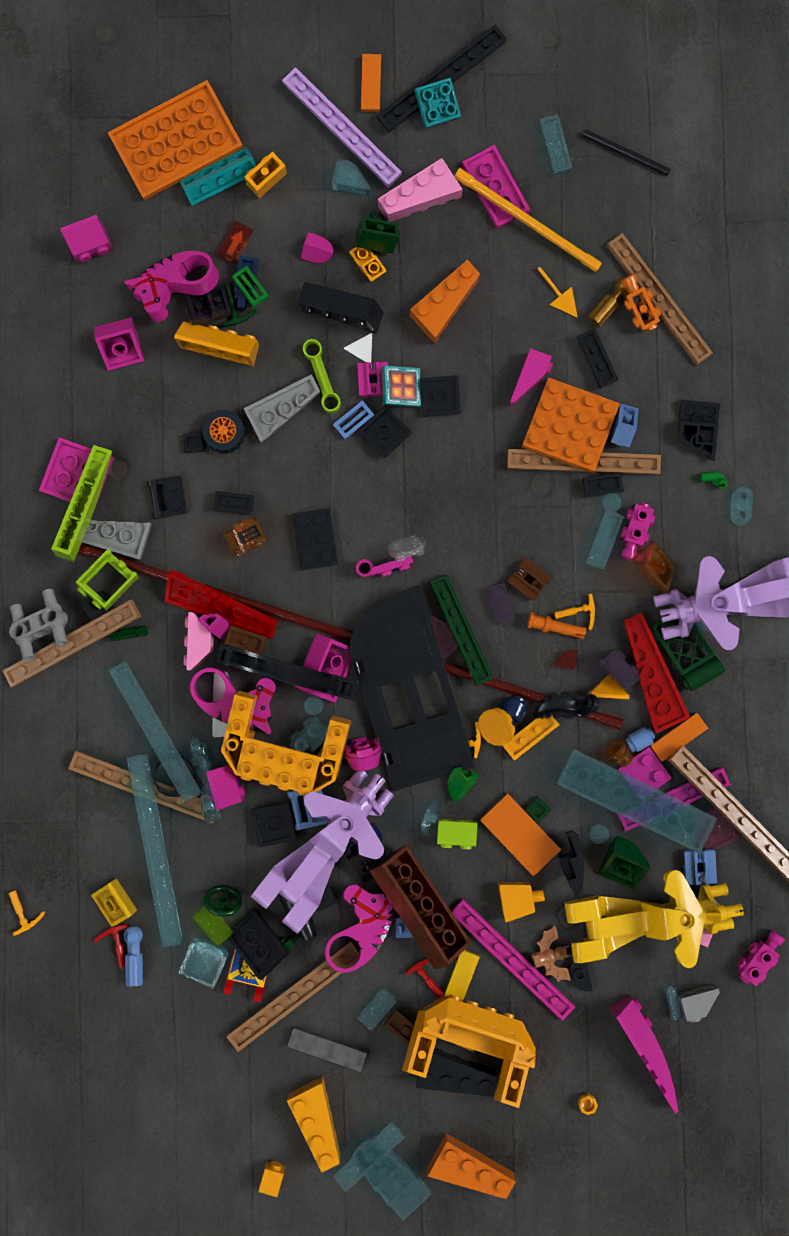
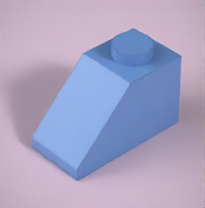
[611,403,639,447]

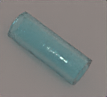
[664,985,682,1020]

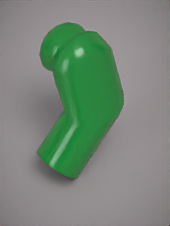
[700,471,728,489]

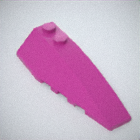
[609,995,679,1114]

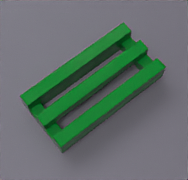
[231,265,269,308]

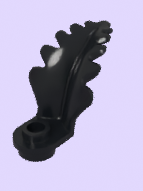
[533,691,600,720]

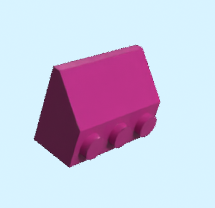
[295,633,352,703]

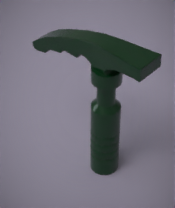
[223,284,256,328]

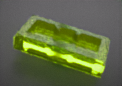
[193,906,233,946]

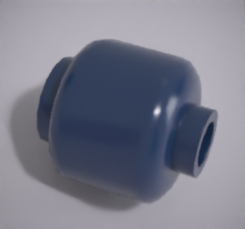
[501,695,528,724]

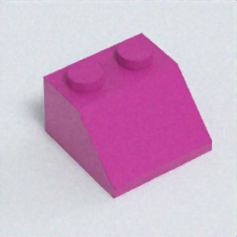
[60,215,113,262]
[94,317,144,371]
[206,764,246,810]

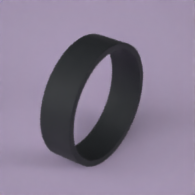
[153,753,196,797]

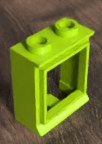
[76,549,139,612]

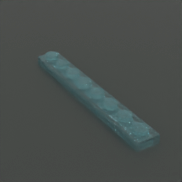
[108,661,202,804]

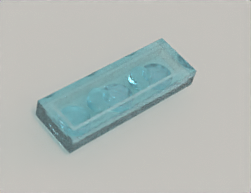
[539,114,573,176]
[585,510,624,570]

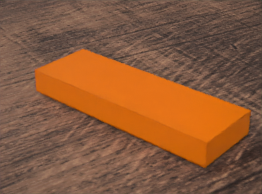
[361,54,381,112]
[650,713,709,762]

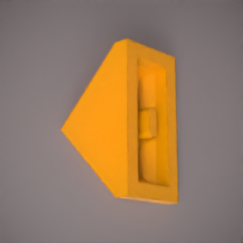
[588,675,630,699]

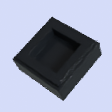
[183,432,204,453]

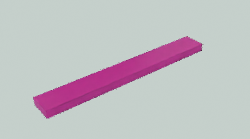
[451,898,575,1021]

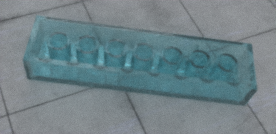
[555,747,717,854]

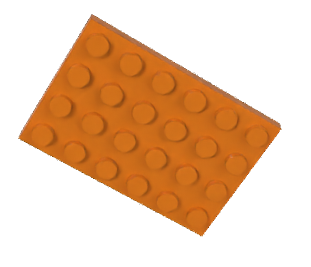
[108,80,243,200]

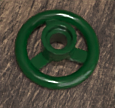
[203,885,242,917]

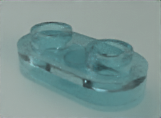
[731,487,753,525]

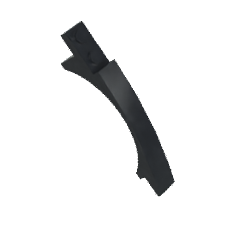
[216,644,359,701]

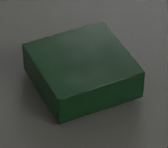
[524,796,552,824]

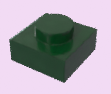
[280,936,296,951]

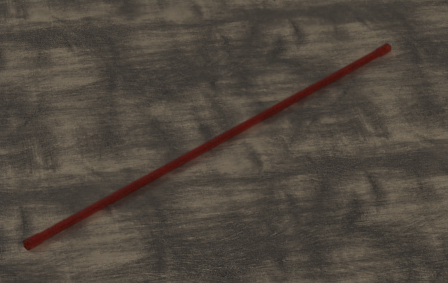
[78,543,623,730]

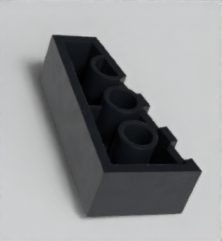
[297,282,384,334]
[416,1047,496,1097]

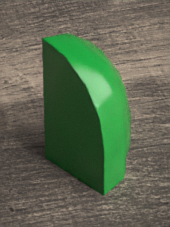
[448,767,479,802]

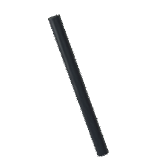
[582,129,671,176]

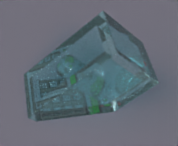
[332,160,370,197]

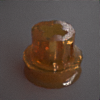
[605,739,633,768]

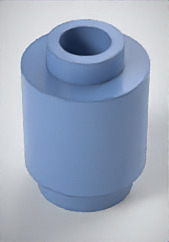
[625,727,655,753]

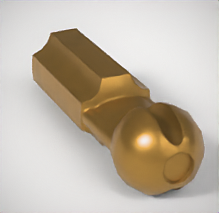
[587,276,628,328]

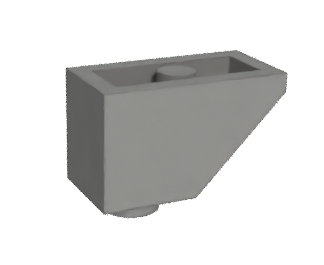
[677,984,720,1023]

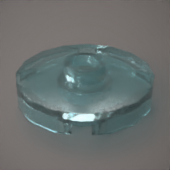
[420,797,439,837]

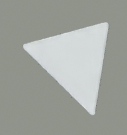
[344,333,372,363]

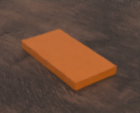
[480,793,561,876]

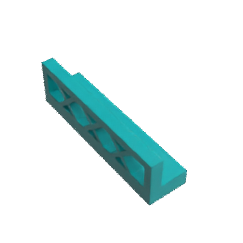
[179,147,256,206]

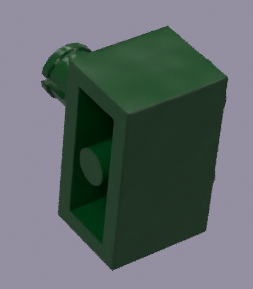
[356,211,399,254]

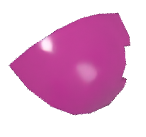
[301,232,333,263]
[198,613,229,640]

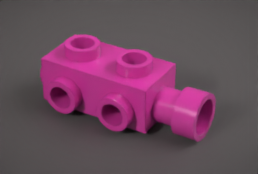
[620,503,655,561]
[737,930,785,986]

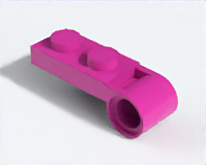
[356,555,413,578]

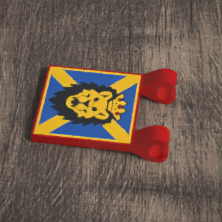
[223,947,267,1002]

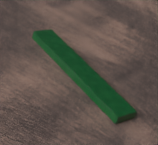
[428,574,494,687]

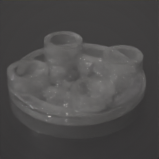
[387,535,426,562]

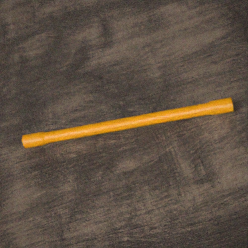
[454,168,602,273]

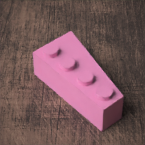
[378,158,463,222]

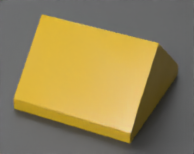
[91,878,137,927]

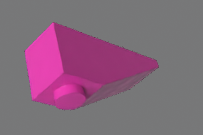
[509,348,553,407]

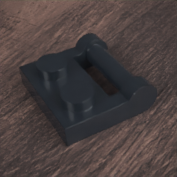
[147,475,188,519]

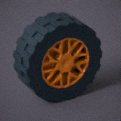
[202,409,246,454]

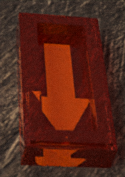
[218,220,253,264]

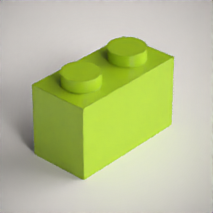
[437,818,477,849]

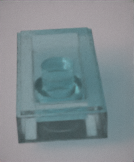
[357,987,397,1031]

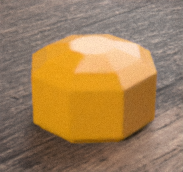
[578,1093,598,1115]

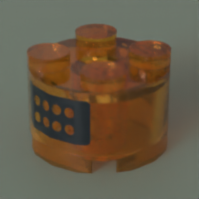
[222,517,267,558]

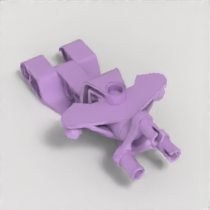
[653,556,789,650]
[251,771,394,934]

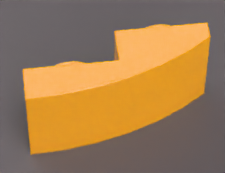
[349,247,387,282]

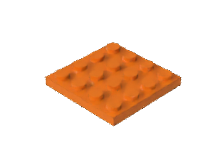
[522,377,620,474]

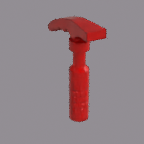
[94,923,129,969]
[405,958,444,999]

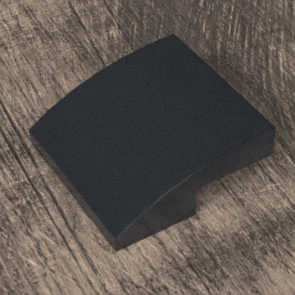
[185,286,231,325]

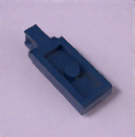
[234,256,259,311]

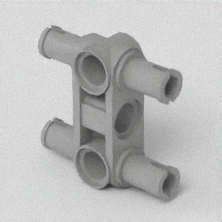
[9,589,68,661]

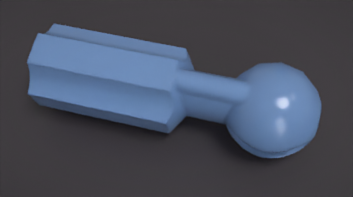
[124,926,143,987]

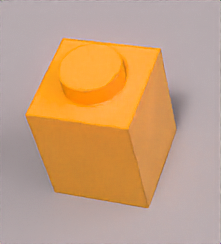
[258,1161,286,1197]

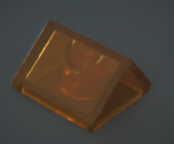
[631,541,675,593]

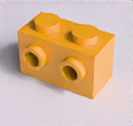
[244,152,287,199]

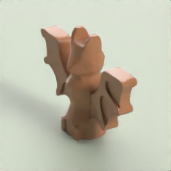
[531,926,572,982]

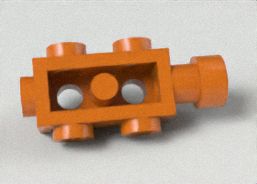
[621,273,661,332]

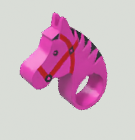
[124,251,219,322]
[190,667,276,734]
[324,885,394,973]

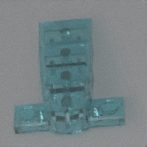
[333,1121,433,1221]

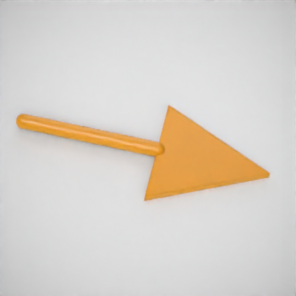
[538,267,578,318]

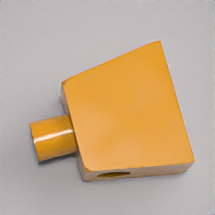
[498,882,545,922]

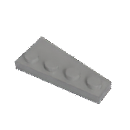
[244,374,321,444]
[82,520,152,560]

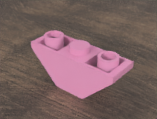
[184,612,214,670]

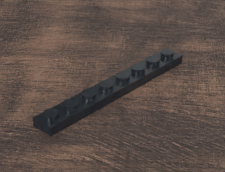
[377,24,507,133]

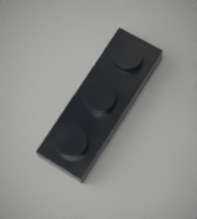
[577,328,619,389]

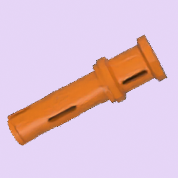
[527,612,586,639]

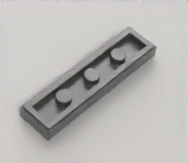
[287,1026,367,1072]

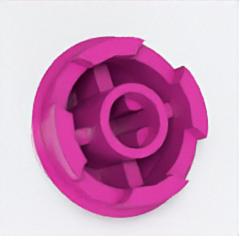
[344,737,382,771]

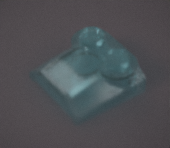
[178,938,229,989]

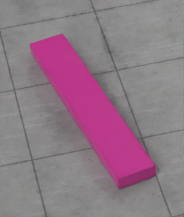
[617,767,731,831]

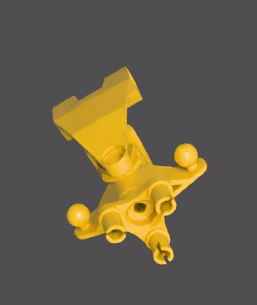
[564,870,744,968]

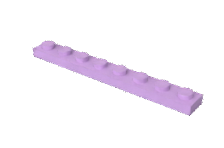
[282,67,402,188]

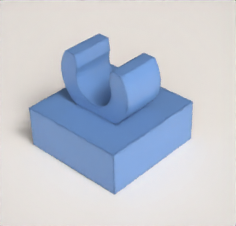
[396,917,413,938]

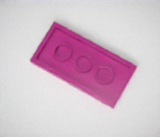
[461,144,531,229]

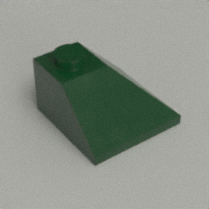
[598,835,650,889]

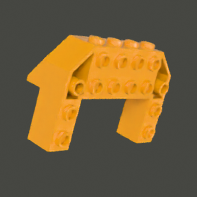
[221,691,352,796]
[402,994,536,1108]

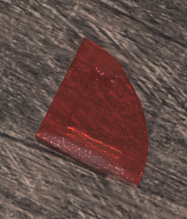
[555,650,578,669]

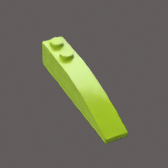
[51,445,112,562]

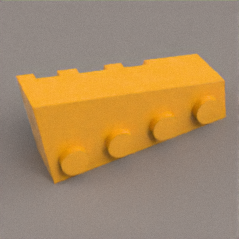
[287,1076,341,1173]

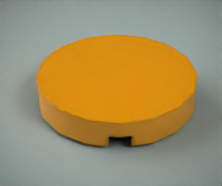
[478,708,515,746]

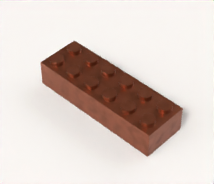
[370,845,472,970]

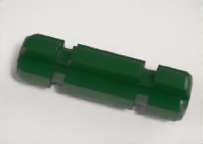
[110,625,148,641]

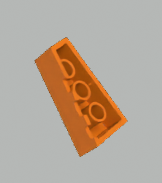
[410,259,480,344]
[427,1133,516,1199]

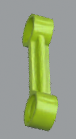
[303,339,341,414]

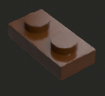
[224,625,267,655]
[384,1009,415,1046]

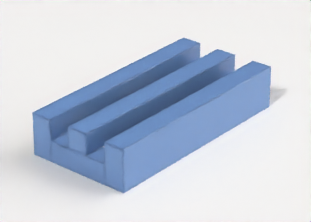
[333,400,374,440]

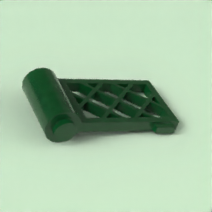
[650,620,725,692]

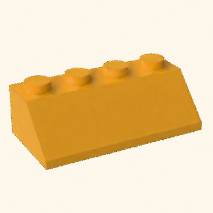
[174,320,259,367]

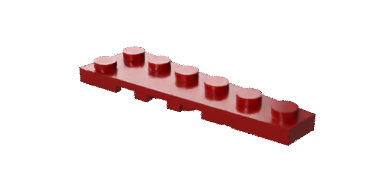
[164,569,278,639]
[623,613,690,733]

